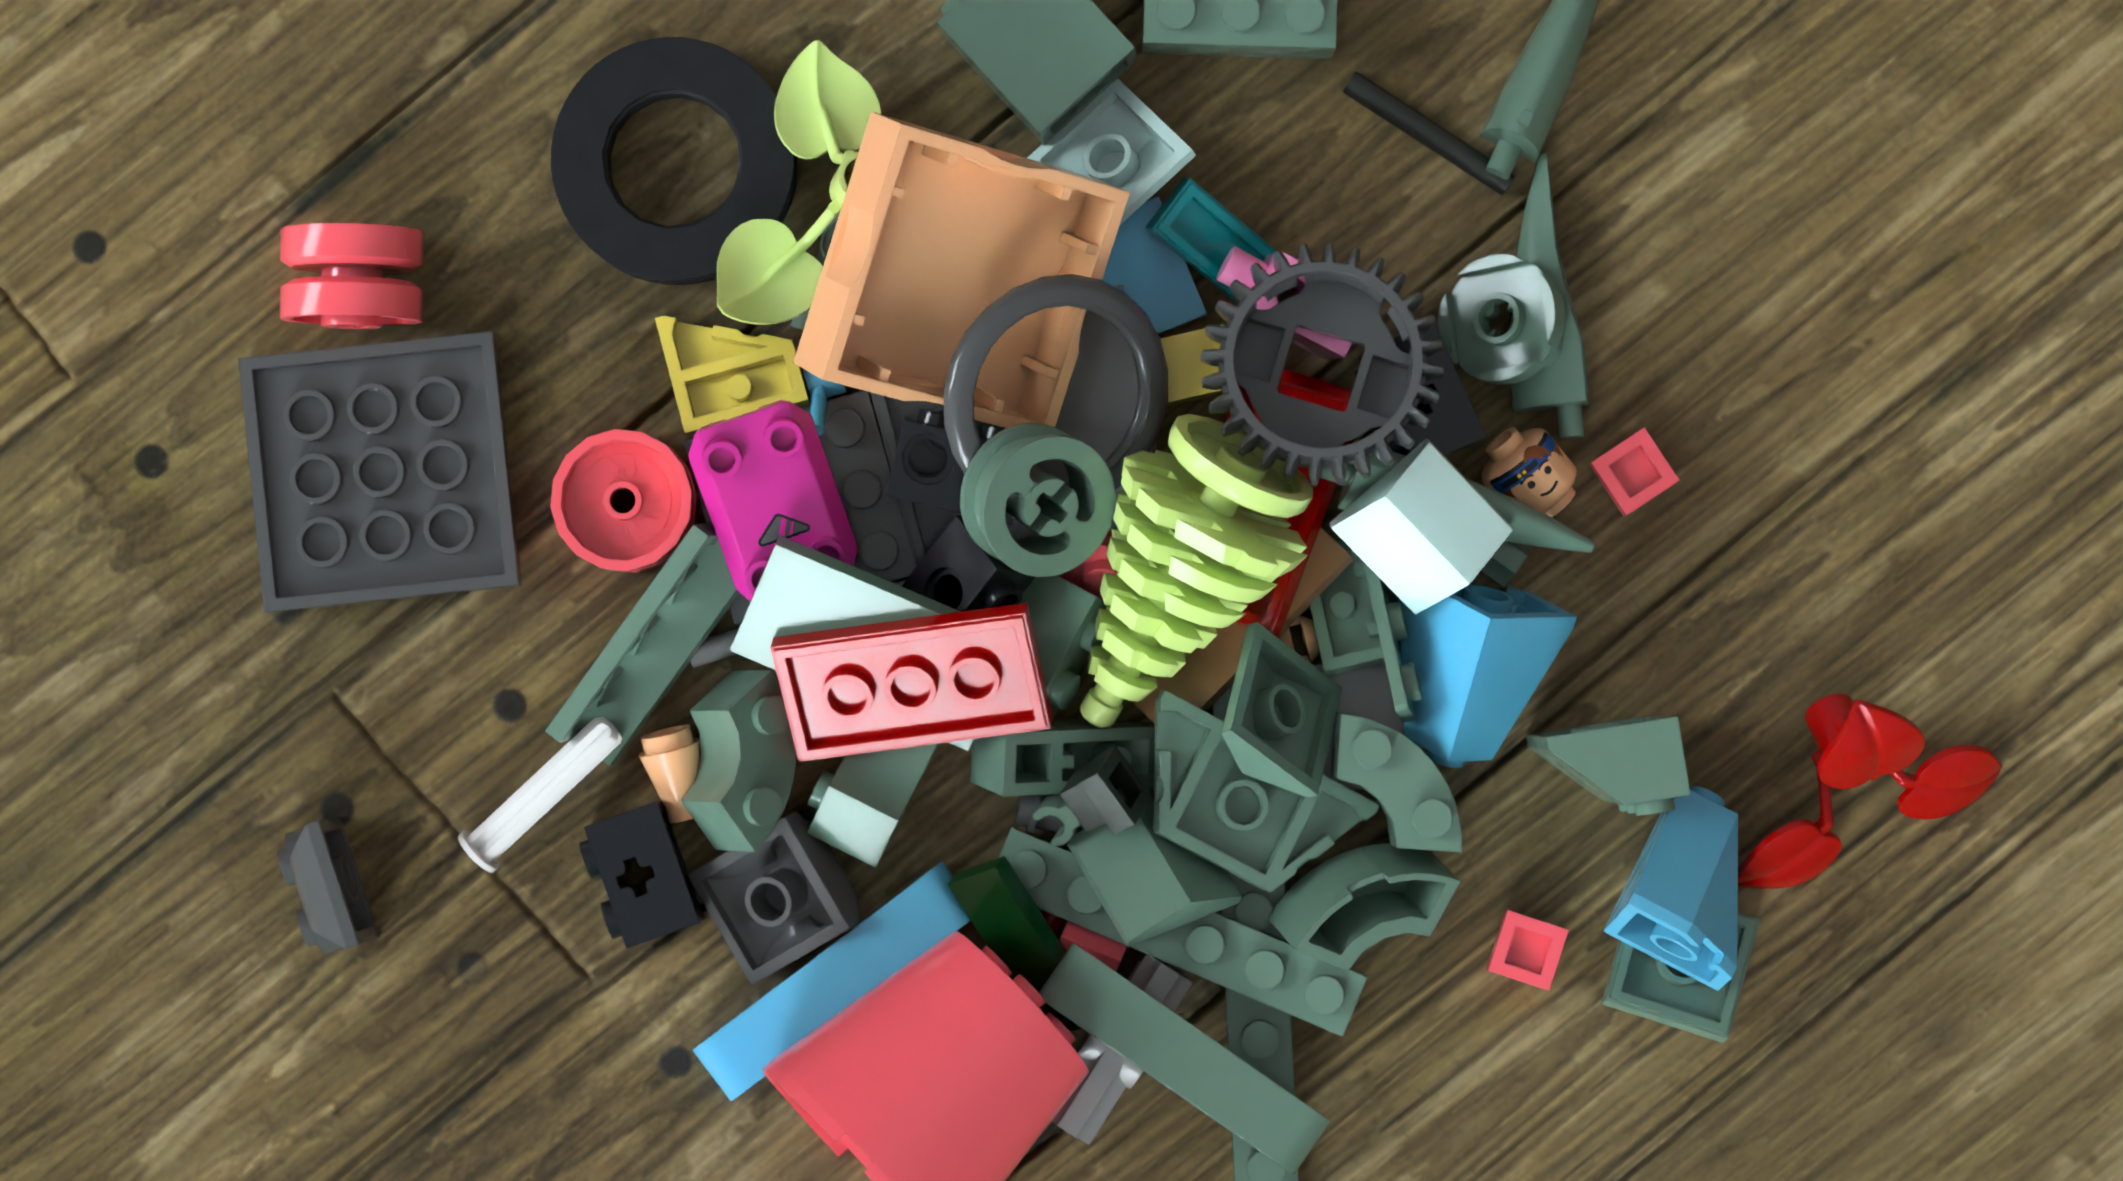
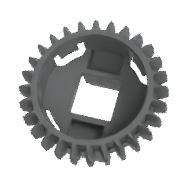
[1201,243,1444,486]

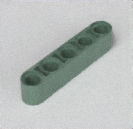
[1039,943,1330,1175]

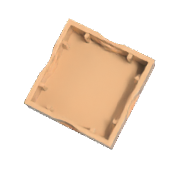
[793,112,1130,428]

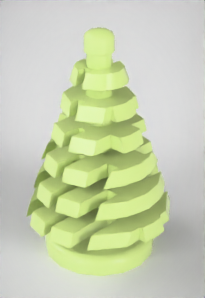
[1080,414,1313,728]

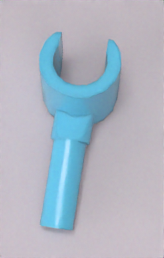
[803,369,847,436]

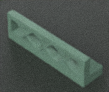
[545,523,740,766]

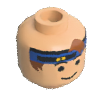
[1481,427,1577,517]

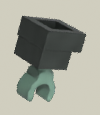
[1033,746,1153,846]

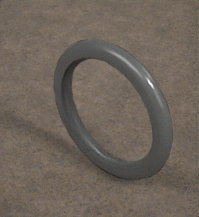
[944,274,1168,504]

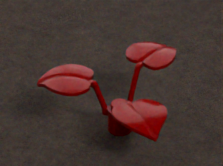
[1738,694,2003,889]

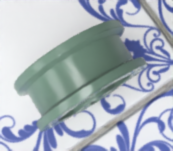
[960,423,1116,577]

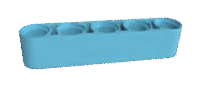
[692,861,971,1101]

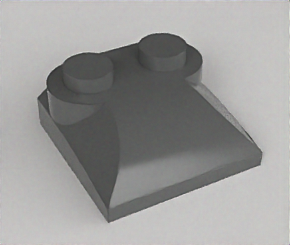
[688,811,860,985]
[277,817,379,955]

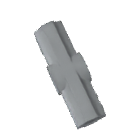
[1052,954,1193,1145]

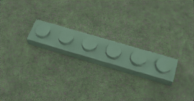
[999,827,1368,1037]

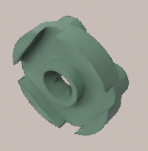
[1438,254,1566,385]

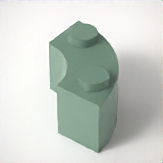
[681,670,796,852]
[1330,712,1462,853]
[807,744,939,868]
[1268,843,1461,971]

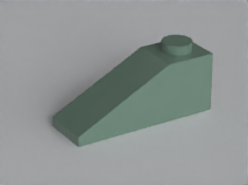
[970,718,1155,797]

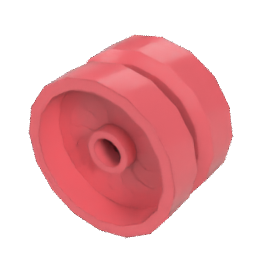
[280,223,424,329]
[550,429,700,573]

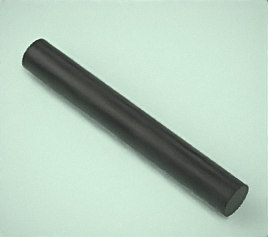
[1343,71,1516,196]

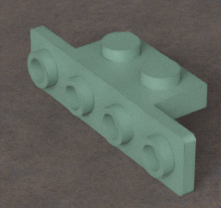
[1310,540,1423,722]

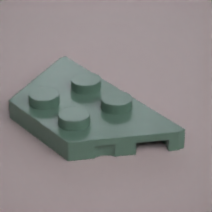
[1153,690,1380,892]

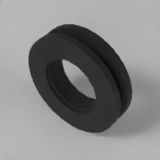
[551,37,798,285]

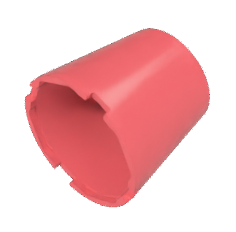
[762,931,1089,1181]

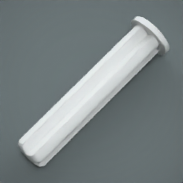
[458,717,622,873]

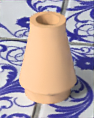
[638,724,701,823]

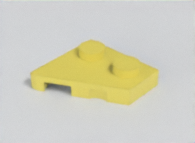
[655,316,811,439]

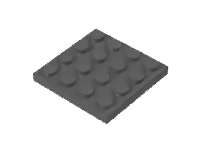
[238,331,522,613]

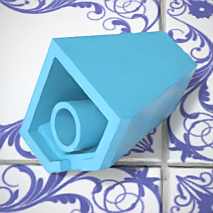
[1399,584,1577,768]
[1603,786,1738,991]

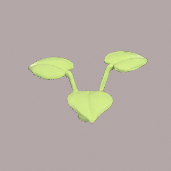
[716,40,881,325]

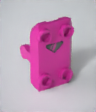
[688,400,858,601]

